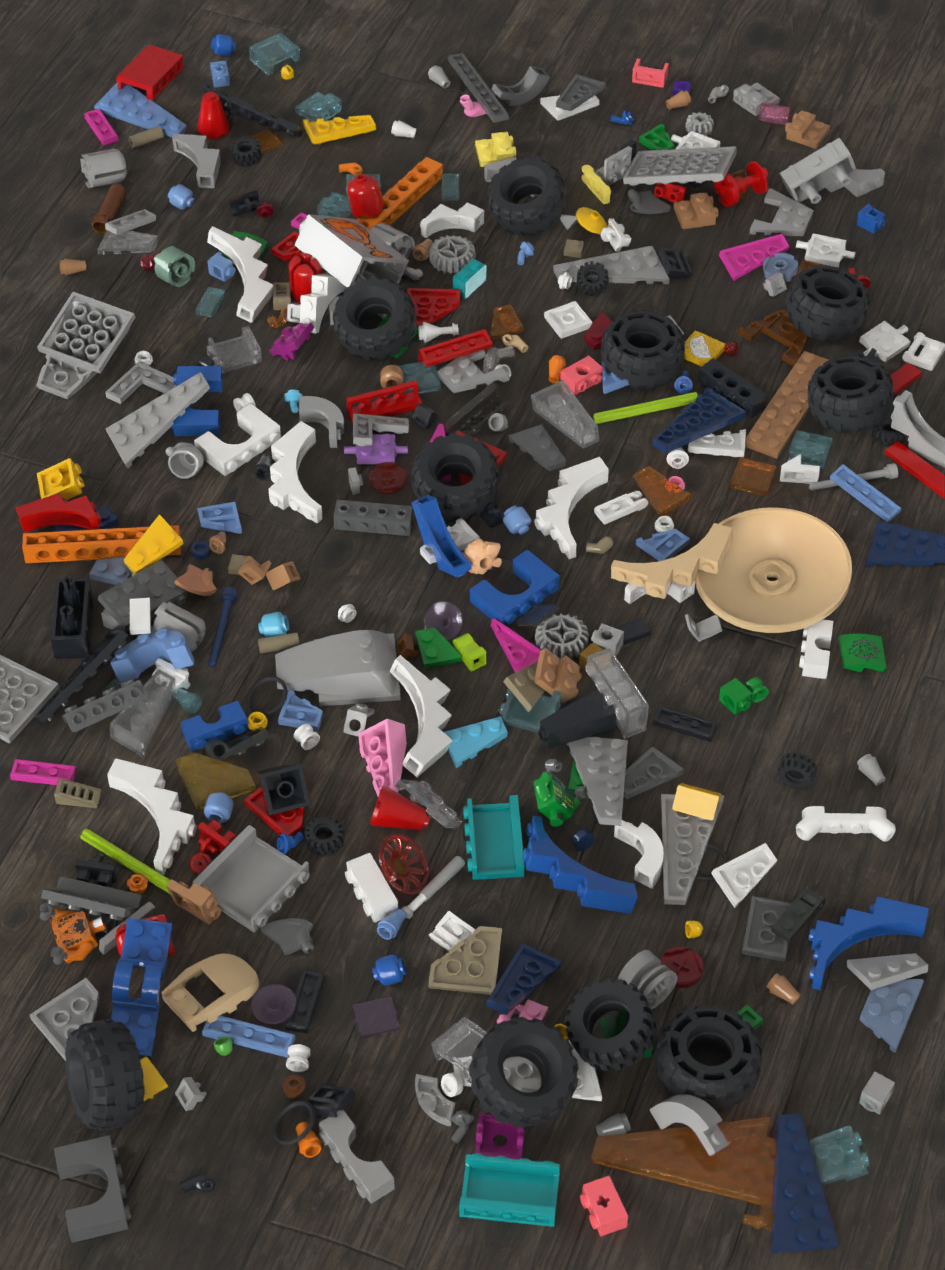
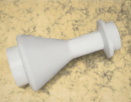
[418,322,459,343]
[666,447,689,469]

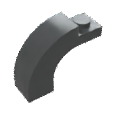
[492,66,550,106]

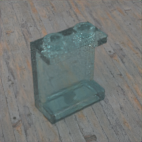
[249,32,300,75]
[500,688,561,733]

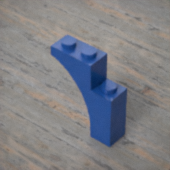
[411,495,472,577]

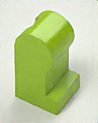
[453,633,486,672]

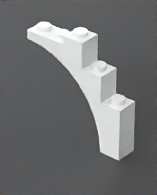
[207,226,273,323]
[269,421,322,524]
[534,457,609,559]
[389,655,453,777]
[107,758,197,876]

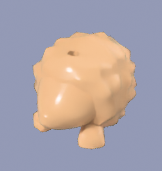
[462,538,502,575]

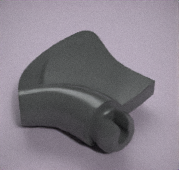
[627,189,671,214]
[261,918,314,956]

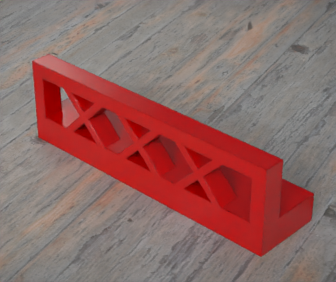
[418,329,493,368]
[347,380,423,425]

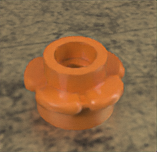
[127,874,148,894]

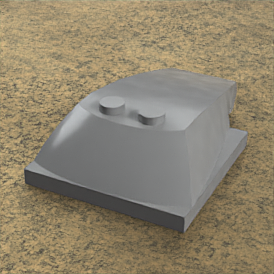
[36,292,136,399]
[275,630,401,707]

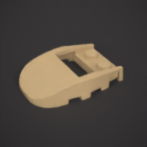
[162,954,259,1032]

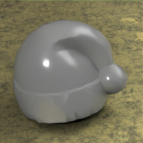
[166,442,204,479]

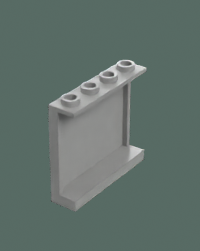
[193,825,310,933]

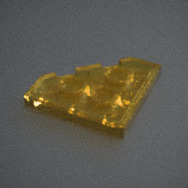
[175,753,256,810]

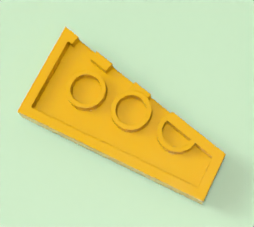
[303,115,376,145]

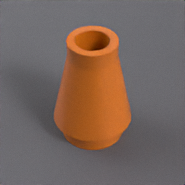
[549,355,566,383]
[296,1122,322,1158]

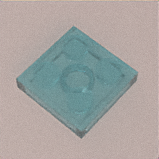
[398,362,441,394]

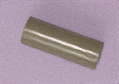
[128,126,164,148]
[258,632,300,654]

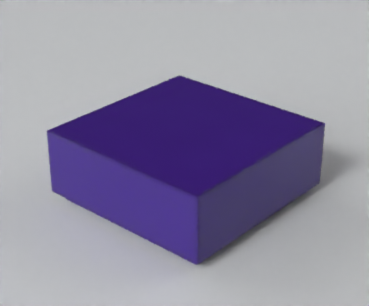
[673,81,691,95]

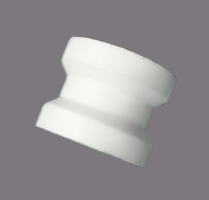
[233,393,256,412]
[294,724,320,750]
[286,1044,310,1072]

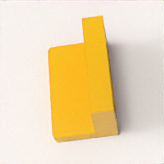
[672,783,722,820]

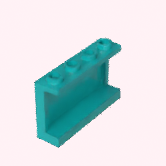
[463,795,525,880]
[459,1153,560,1227]

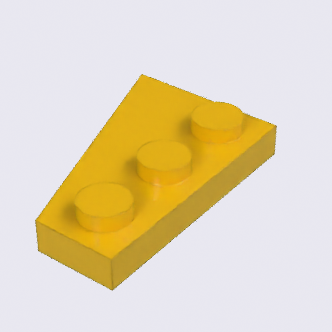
[124,514,183,574]

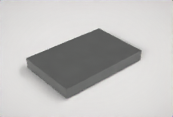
[742,896,792,962]

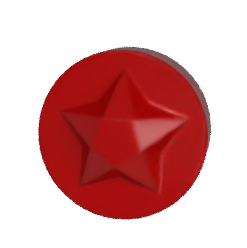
[189,853,212,875]

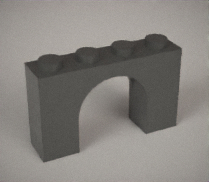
[54,1135,131,1243]

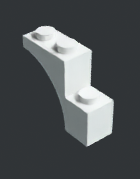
[420,202,484,238]

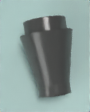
[595,1112,631,1139]

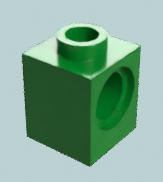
[719,678,752,715]

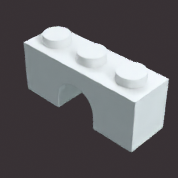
[799,620,833,679]

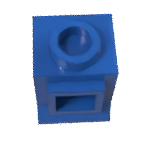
[857,203,885,234]

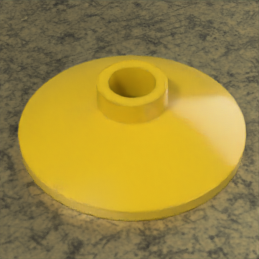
[576,207,607,234]

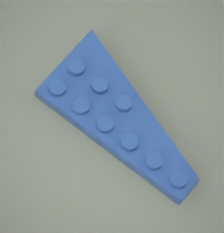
[94,82,187,137]

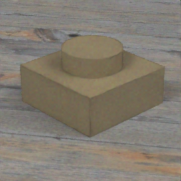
[564,239,584,258]
[228,554,248,575]

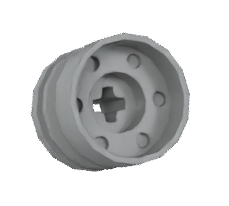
[618,950,678,1009]

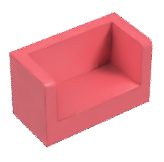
[632,58,669,88]

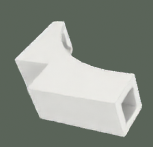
[300,272,347,333]

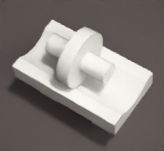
[600,218,631,252]
[152,658,190,692]

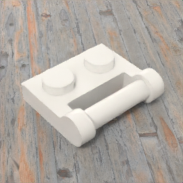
[902,332,945,371]

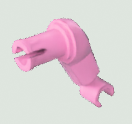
[460,92,496,117]

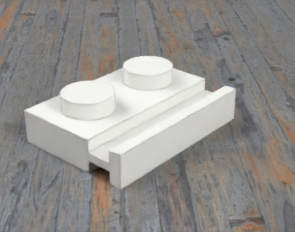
[429,911,475,951]

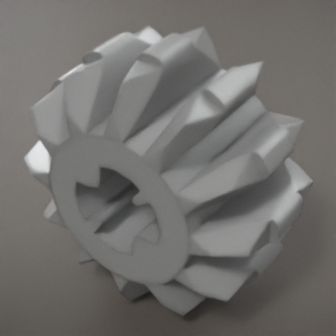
[685,112,714,136]

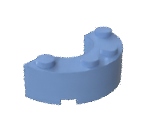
[110,628,194,682]

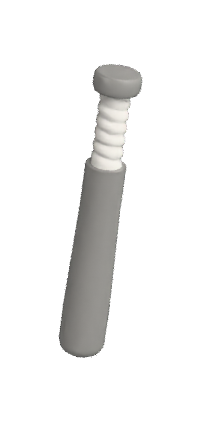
[401,856,465,919]

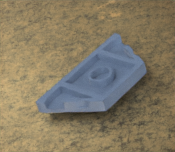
[859,979,924,1053]

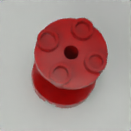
[714,161,768,207]

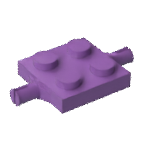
[344,434,408,464]

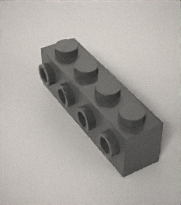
[333,500,413,536]

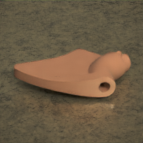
[175,564,217,596]

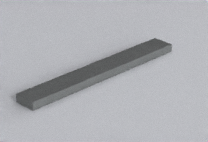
[448,53,509,123]

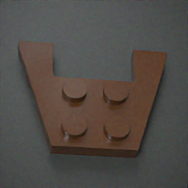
[738,309,809,367]

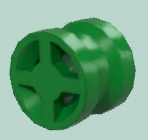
[744,677,769,703]

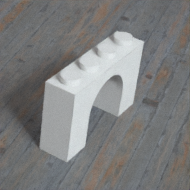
[194,403,281,476]

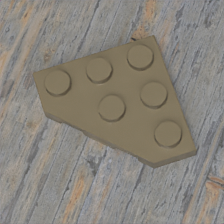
[428,926,502,995]

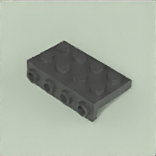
[98,560,188,634]
[62,678,147,732]
[41,877,142,921]

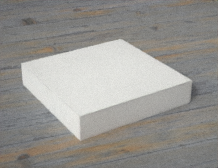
[544,301,593,339]

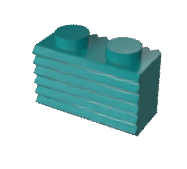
[453,259,487,299]

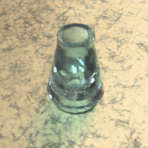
[173,688,202,713]

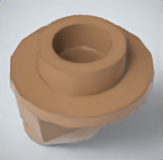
[209,532,226,554]

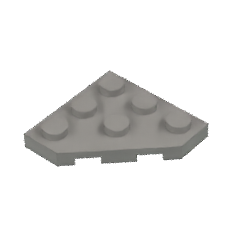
[30,978,99,1061]

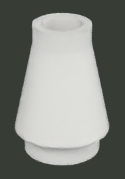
[391,120,416,138]

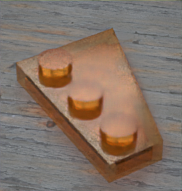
[633,466,693,517]

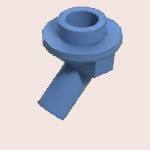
[517,241,534,265]

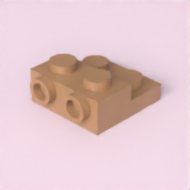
[785,110,830,149]
[673,192,718,229]
[534,648,582,703]
[167,880,222,925]

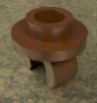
[282,1075,306,1100]

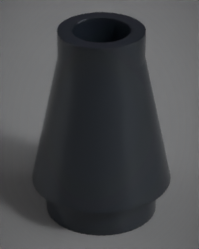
[254,454,272,480]

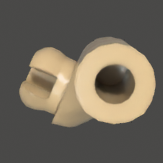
[502,334,528,353]

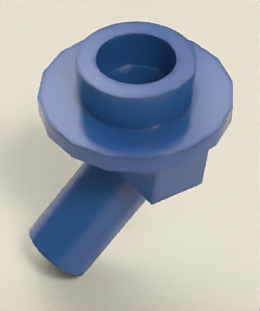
[610,110,634,125]
[674,371,692,394]
[277,832,304,855]

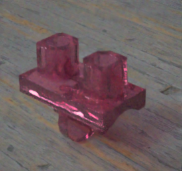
[759,103,791,125]

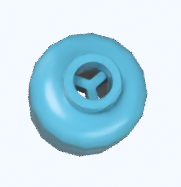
[258,612,289,638]

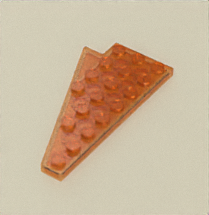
[591,1117,777,1208]

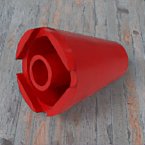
[197,92,230,140]
[370,785,430,831]

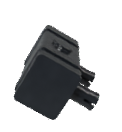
[51,575,93,659]

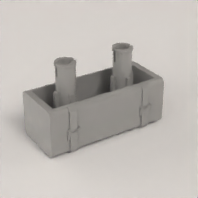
[780,138,856,204]

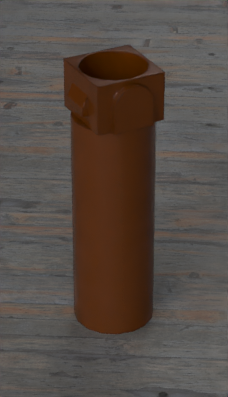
[92,184,126,234]

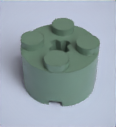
[154,246,195,287]

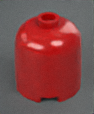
[347,174,385,218]

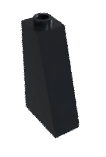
[538,690,616,749]

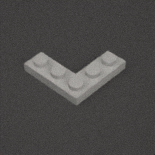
[106,362,176,404]
[353,414,409,447]

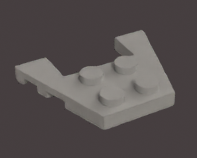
[749,188,814,236]
[437,350,510,393]

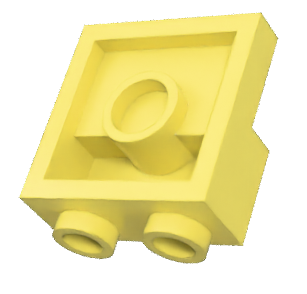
[475,132,516,167]

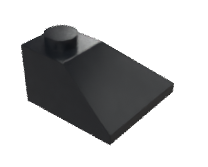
[257,764,311,815]

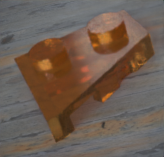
[490,304,523,340]

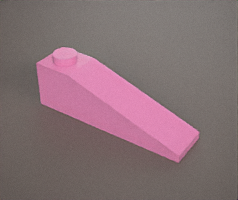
[358,719,407,796]

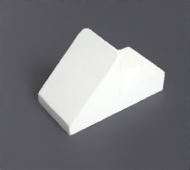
[780,454,820,484]

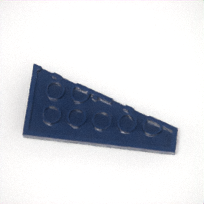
[866,521,945,567]

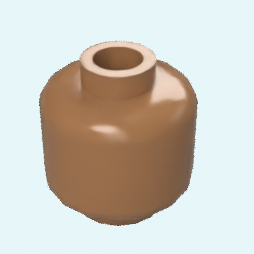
[380,365,404,388]

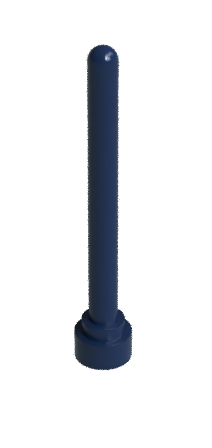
[208,587,238,667]

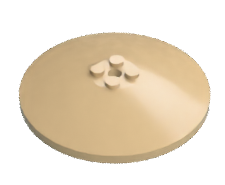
[694,508,852,633]

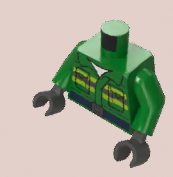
[533,759,589,827]

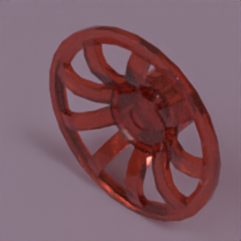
[379,833,429,895]

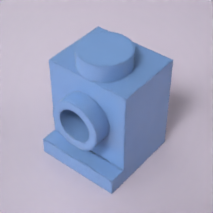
[210,61,230,87]
[207,252,236,282]

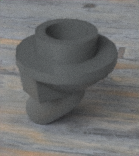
[450,1110,475,1144]

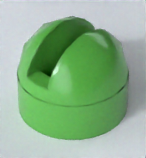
[213,1036,233,1056]

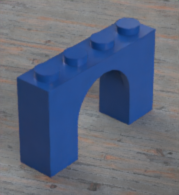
[170,366,223,436]
[470,550,560,626]

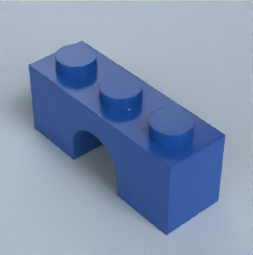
[180,701,248,752]

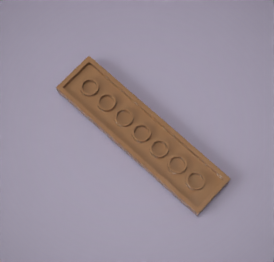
[745,351,828,459]

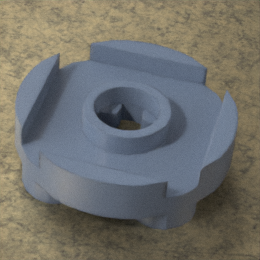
[763,253,798,282]

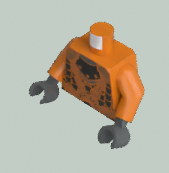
[39,903,106,965]

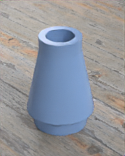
[377,909,406,940]

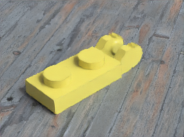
[582,165,611,204]

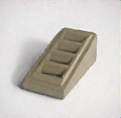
[272,282,291,310]
[54,779,102,808]

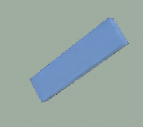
[830,464,901,523]
[202,1016,295,1058]

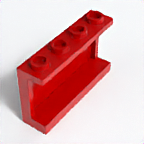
[117,45,183,100]

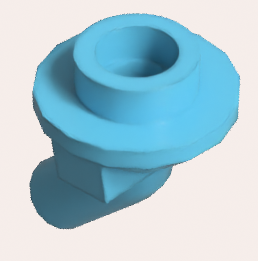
[284,390,303,413]

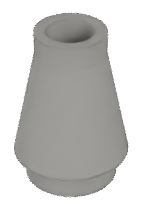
[428,65,451,89]
[857,754,886,786]

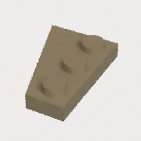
[503,662,545,712]

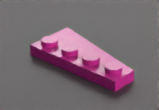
[719,234,789,281]

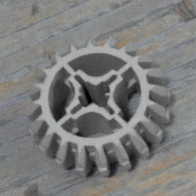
[429,235,476,274]
[535,613,589,659]

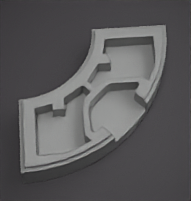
[415,1074,456,1127]

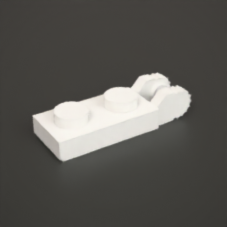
[594,491,648,525]

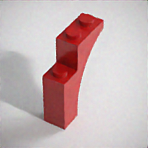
[16,493,102,533]

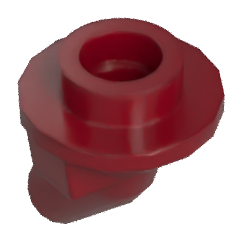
[257,201,274,218]
[140,251,162,271]

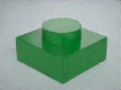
[737,1005,763,1030]

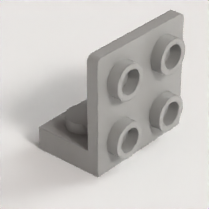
[594,146,632,186]

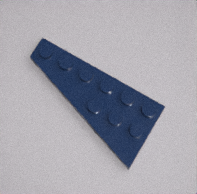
[653,387,746,454]
[770,1114,839,1254]

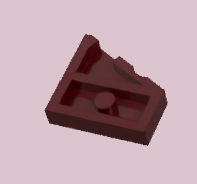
[584,312,613,351]

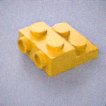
[37,458,84,500]

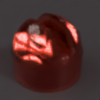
[724,342,738,357]

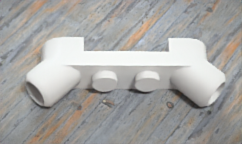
[796,806,896,842]

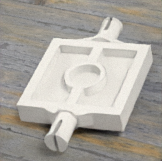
[671,131,720,149]
[796,234,855,268]
[859,321,911,362]

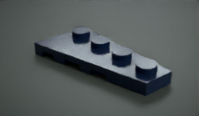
[486,943,562,1015]

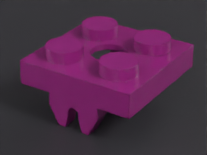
[269,322,315,361]
[475,1114,525,1160]

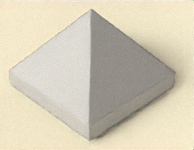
[560,215,577,230]

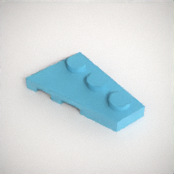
[444,716,508,768]

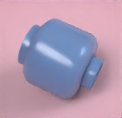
[168,184,194,210]
[503,505,531,535]
[204,792,234,824]

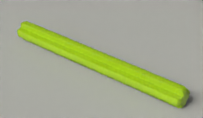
[594,392,698,424]
[80,829,171,895]

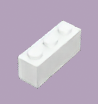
[345,853,398,923]

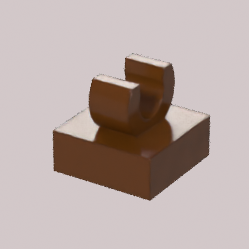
[395,633,419,660]

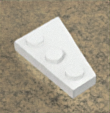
[540,95,599,121]
[688,429,746,457]
[420,517,480,564]
[711,843,777,908]

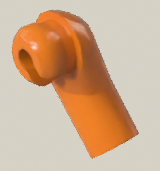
[339,163,363,176]

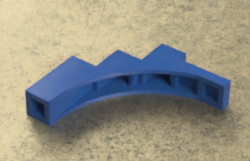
[522,816,638,914]
[808,897,929,990]

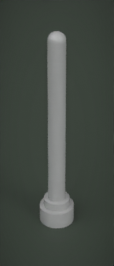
[809,463,898,490]

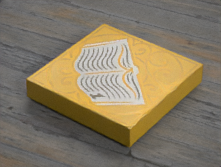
[684,330,726,366]

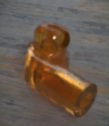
[267,309,288,328]

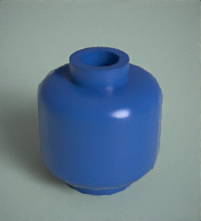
[211,34,235,56]
[372,954,407,986]

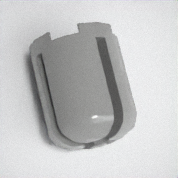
[80,149,127,188]
[370,223,415,261]
[151,601,206,652]

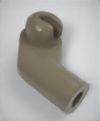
[586,536,613,554]

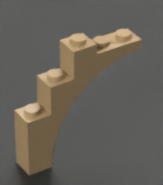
[611,523,733,599]

